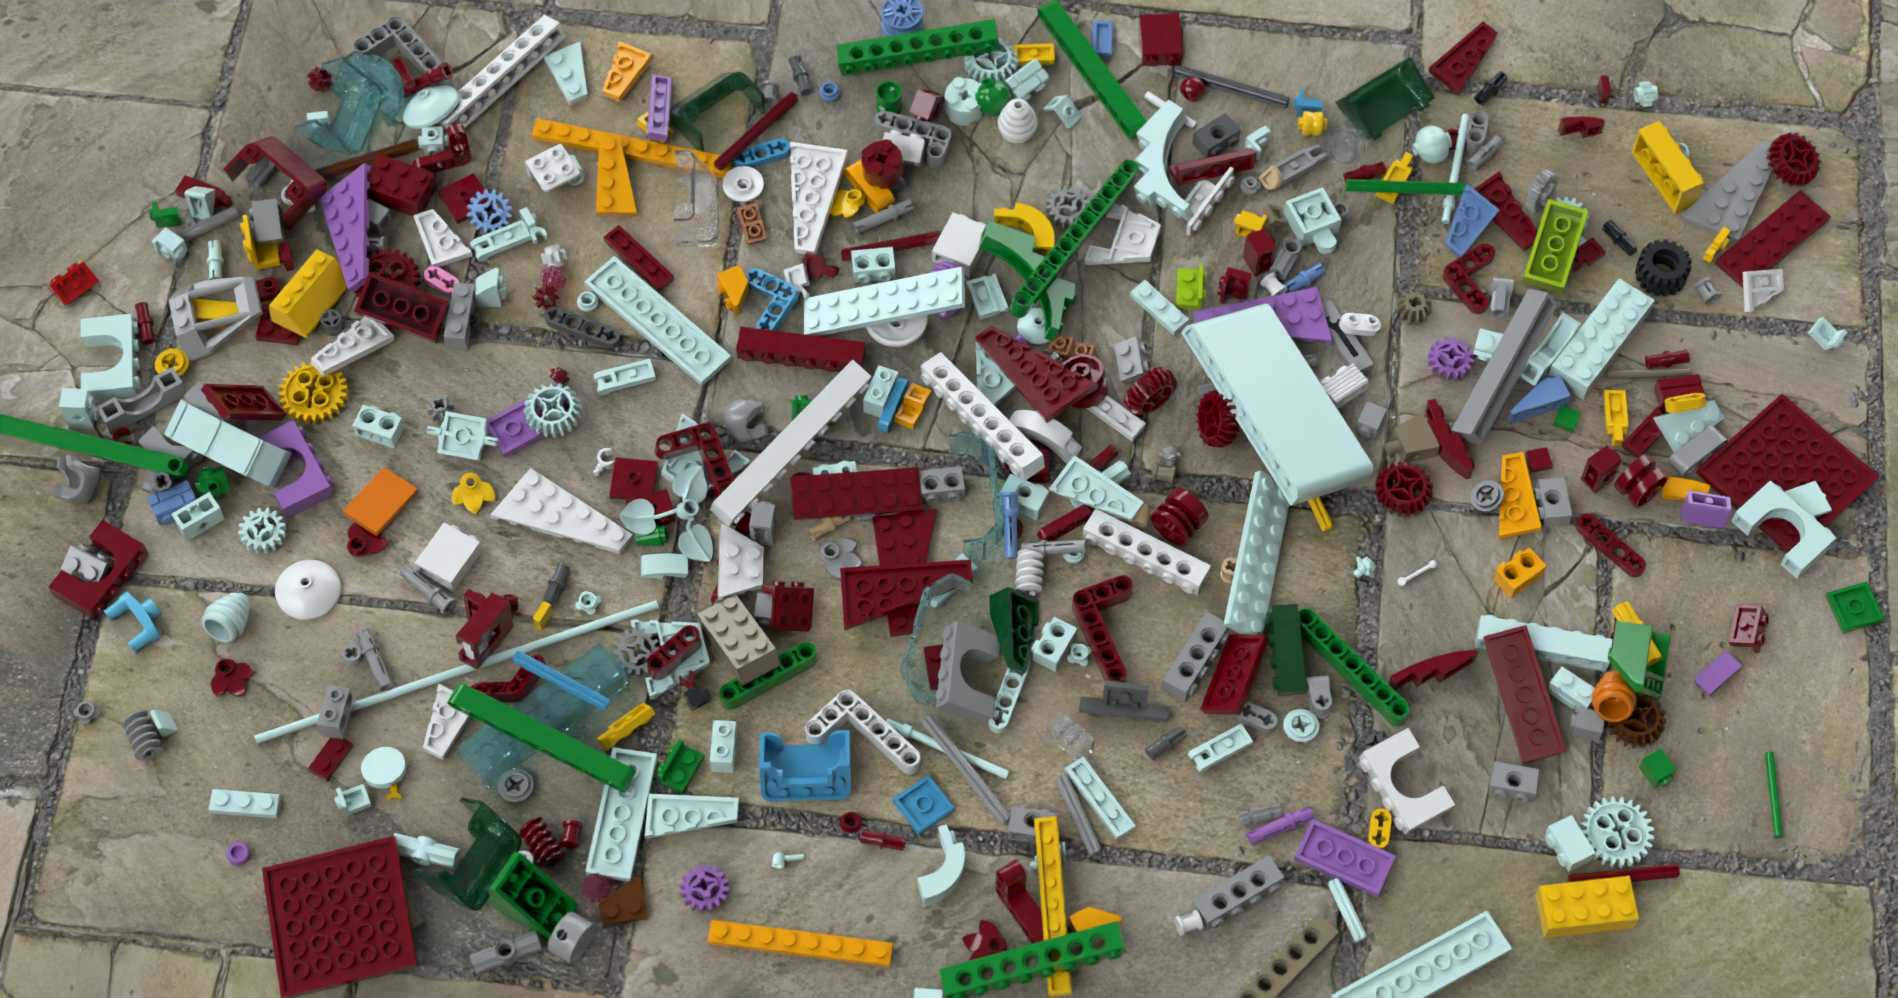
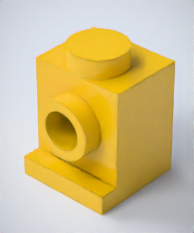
[1233,211,1267,238]

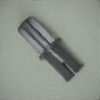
[543,563,570,605]
[1145,727,1187,760]

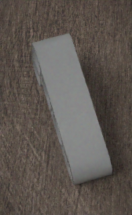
[875,111,951,169]

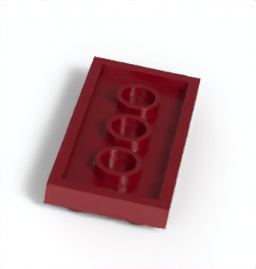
[201,384,287,421]
[1200,634,1269,715]

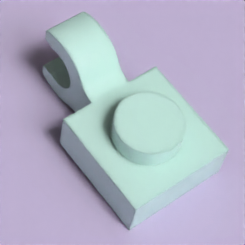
[519,207,548,244]

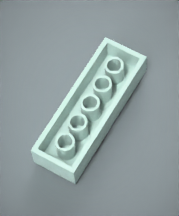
[1548,278,1655,400]

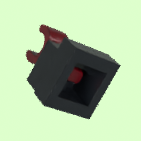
[679,670,712,712]

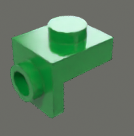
[149,200,182,228]

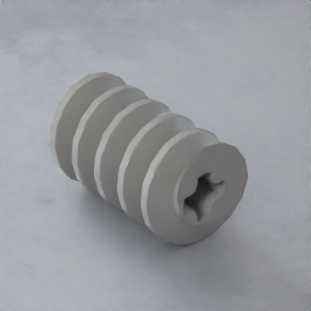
[122,709,163,761]

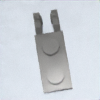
[1274,143,1329,185]

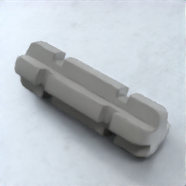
[1238,804,1283,825]

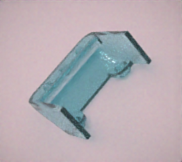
[294,56,384,155]

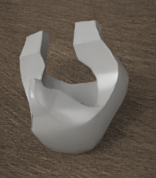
[724,399,769,443]
[51,455,101,504]

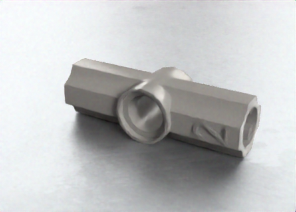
[470,931,542,975]

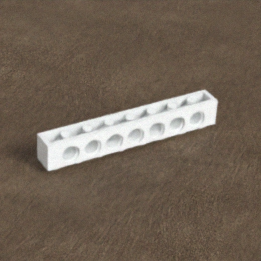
[435,15,566,136]
[921,352,1045,481]

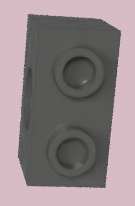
[1192,113,1241,158]

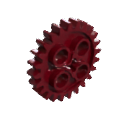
[355,248,421,297]

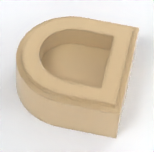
[1258,165,1283,190]

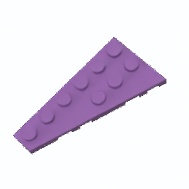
[320,163,370,293]
[1195,287,1332,344]

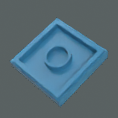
[892,775,955,836]

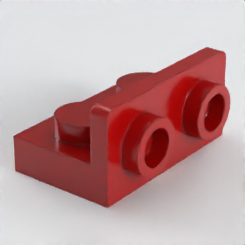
[49,261,99,307]

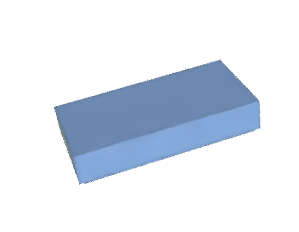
[1092,21,1113,58]

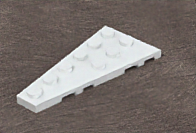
[789,141,849,254]

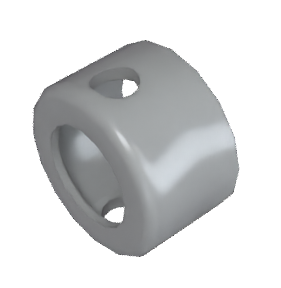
[548,912,596,965]

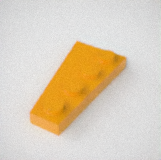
[596,136,638,216]
[1499,452,1542,539]

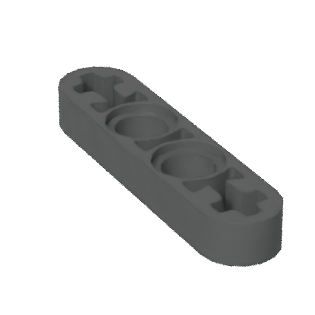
[544,307,621,349]

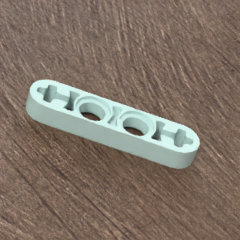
[988,660,1030,733]

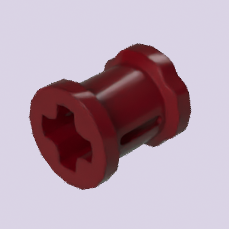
[560,820,583,849]

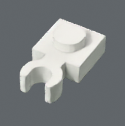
[784,264,810,303]

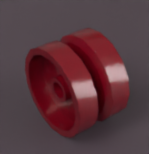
[1062,354,1109,409]
[1614,454,1670,509]

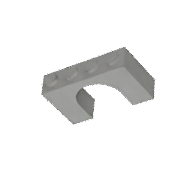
[138,381,238,481]
[936,621,1000,724]

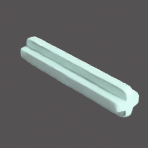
[1328,878,1366,942]

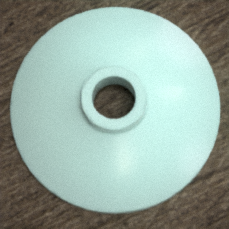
[1017,308,1057,345]

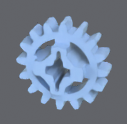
[467,189,512,234]

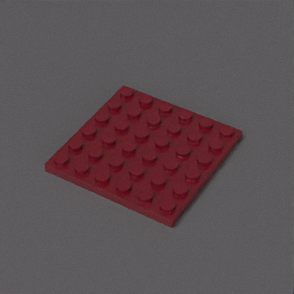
[1696,393,1880,553]
[262,835,418,998]

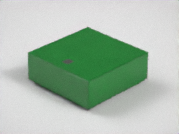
[1553,405,1581,433]

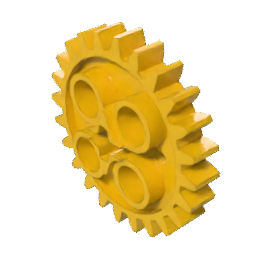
[278,361,349,425]

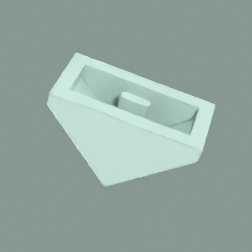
[184,186,215,220]

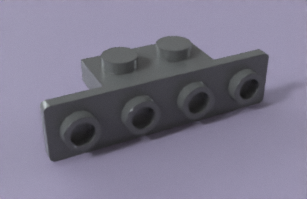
[1079,681,1169,723]

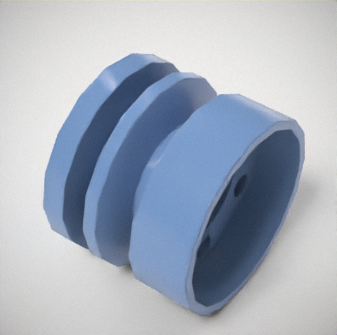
[881,0,924,37]

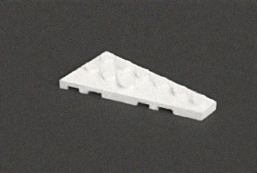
[490,468,633,554]

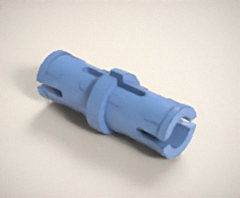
[1284,263,1326,293]

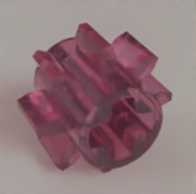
[539,265,567,291]
[581,873,609,902]

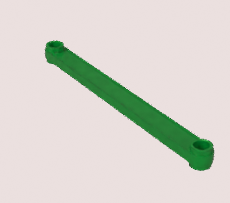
[0,414,189,477]

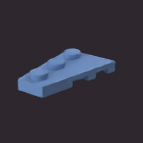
[1444,184,1499,257]

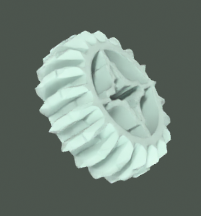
[964,37,1018,83]
[524,382,582,438]

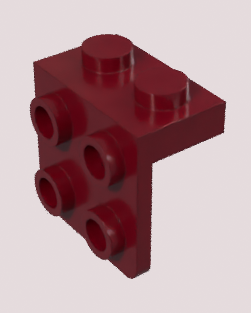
[763,581,814,632]

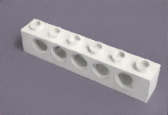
[1082,508,1211,596]

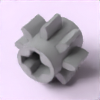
[427,395,454,422]

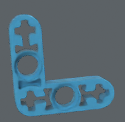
[745,268,799,331]

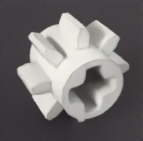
[541,244,567,268]

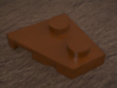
[599,875,648,928]

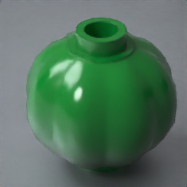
[975,78,1011,116]

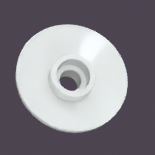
[723,166,764,202]

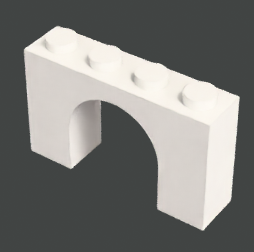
[1359,728,1455,835]

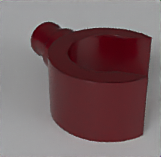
[113,427,131,445]

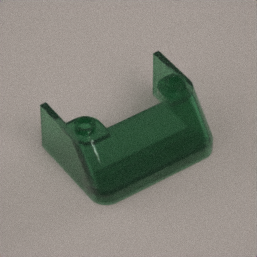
[669,72,766,152]
[413,797,522,911]

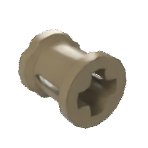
[1151,462,1176,485]

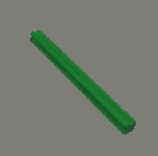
[1345,179,1467,195]

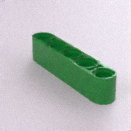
[719,642,817,710]

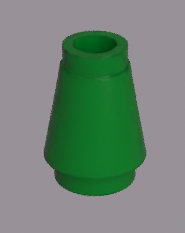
[635,525,669,546]

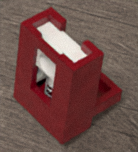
[456,589,513,670]

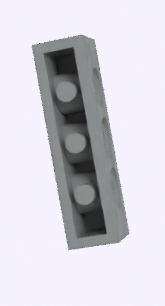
[1162,611,1230,702]
[1192,855,1284,930]

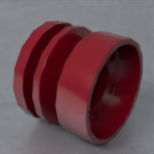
[1150,488,1209,546]

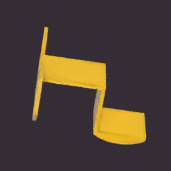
[386,782,402,800]

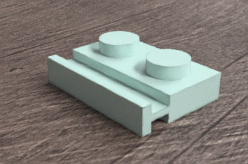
[966,273,1008,320]

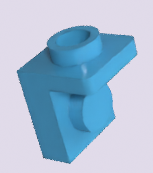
[1293,89,1323,117]

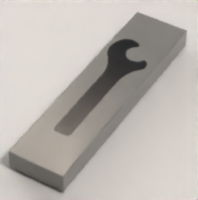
[1322,300,1374,373]

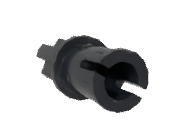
[1474,71,1508,106]
[1602,220,1637,256]

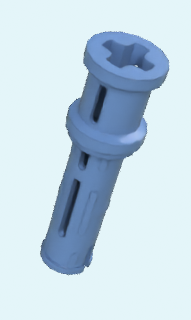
[1000,492,1020,558]

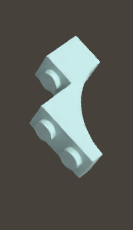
[1519,313,1581,386]

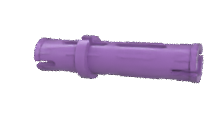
[1246,806,1314,846]

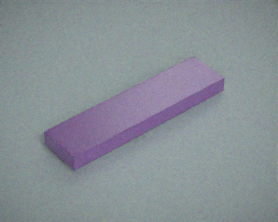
[646,74,672,141]

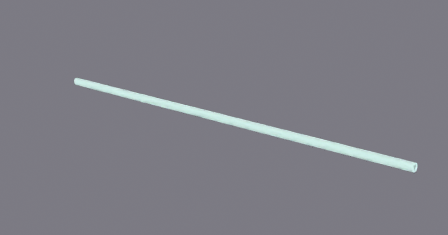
[254,600,659,744]

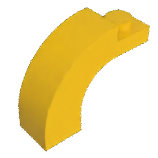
[994,203,1054,256]

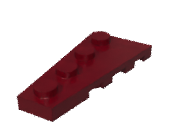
[1428,21,1498,95]

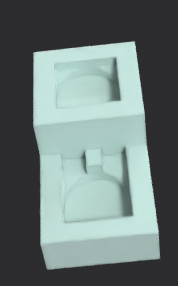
[641,554,688,579]

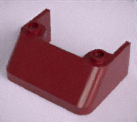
[223,136,328,231]

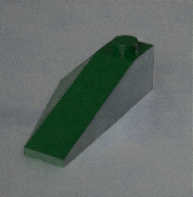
[989,587,1039,674]

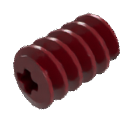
[519,817,566,867]

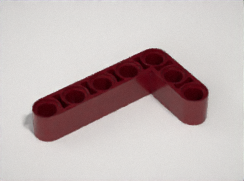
[654,423,744,526]
[1072,575,1133,683]
[995,859,1044,944]

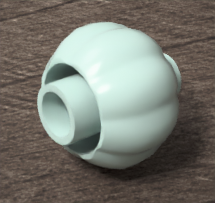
[1412,125,1452,164]

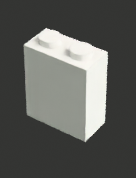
[932,213,986,276]
[415,523,483,592]

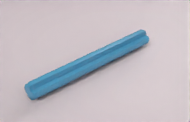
[512,651,611,711]

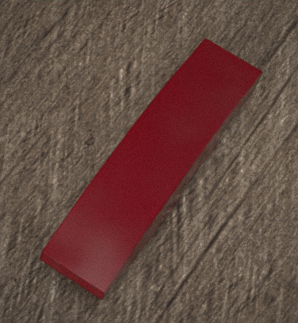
[1388,649,1478,691]

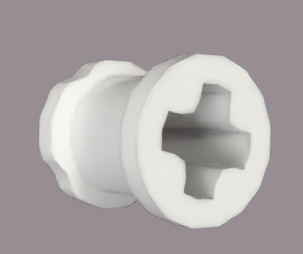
[1260,272,1288,296]
[1174,910,1203,936]

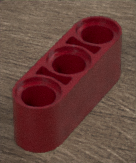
[647,625,701,680]

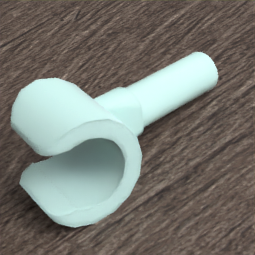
[772,852,804,869]

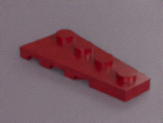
[1474,171,1538,252]

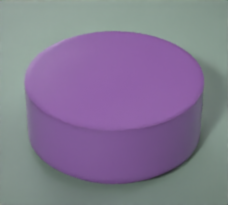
[226,842,251,866]

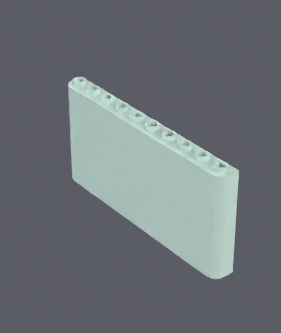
[1181,304,1373,506]

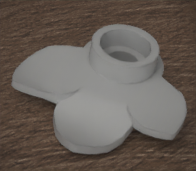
[820,539,861,579]

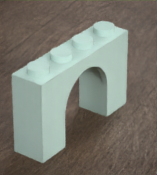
[81,314,140,401]
[1731,481,1836,579]

